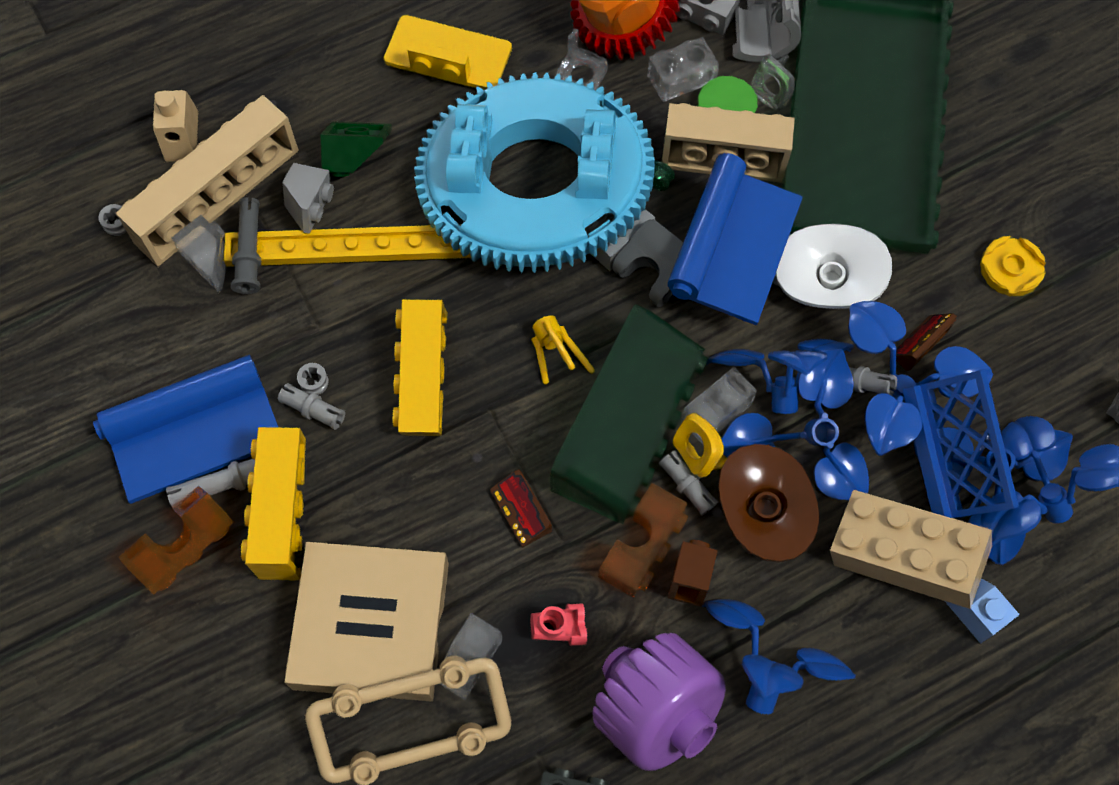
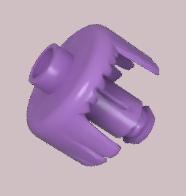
[593,633,726,771]

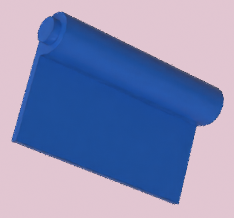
[667,153,803,326]
[93,354,279,504]

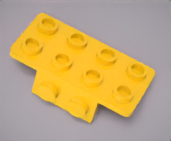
[384,15,512,90]

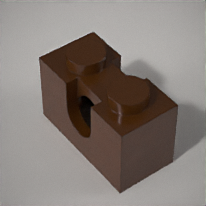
[667,540,718,607]

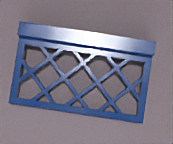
[902,369,1019,518]

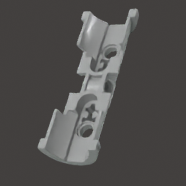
[733,0,801,62]

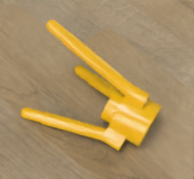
[531,315,595,384]

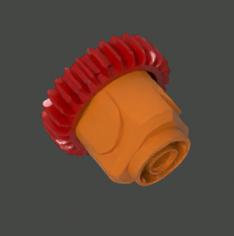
[570,0,680,61]

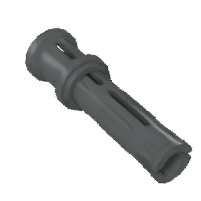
[231,197,262,294]

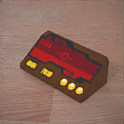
[896,313,957,371]
[490,469,552,548]

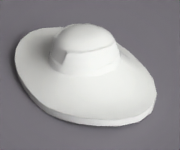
[775,224,892,309]

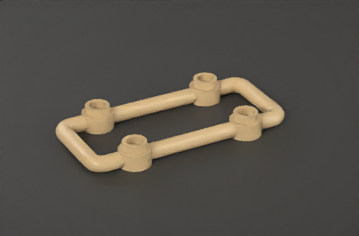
[305,656,511,785]

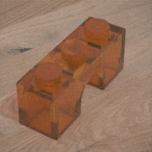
[598,483,689,598]
[119,486,234,595]

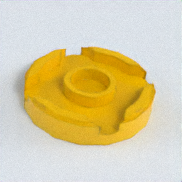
[980,236,1046,296]

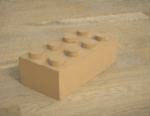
[661,103,795,183]
[830,490,992,609]

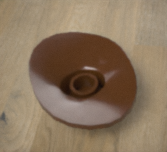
[718,444,819,563]

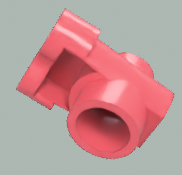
[530,603,587,646]

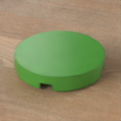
[697,76,758,113]

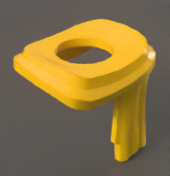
[673,413,727,478]

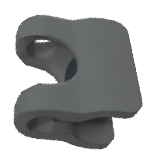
[612,219,683,307]

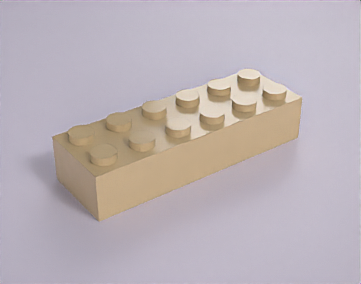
[116,95,299,267]

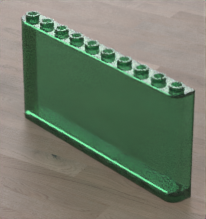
[782,0,954,255]

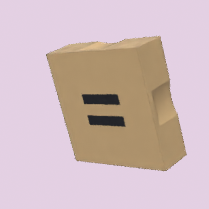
[284,542,449,702]

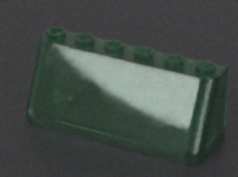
[550,304,709,524]

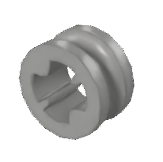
[99,204,127,236]
[297,363,329,395]

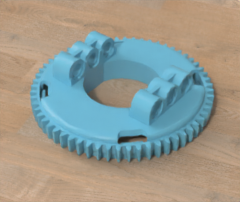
[414,73,655,273]

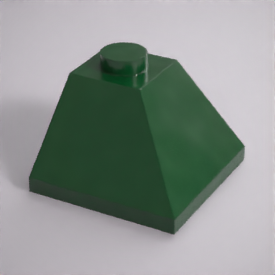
[320,122,392,177]

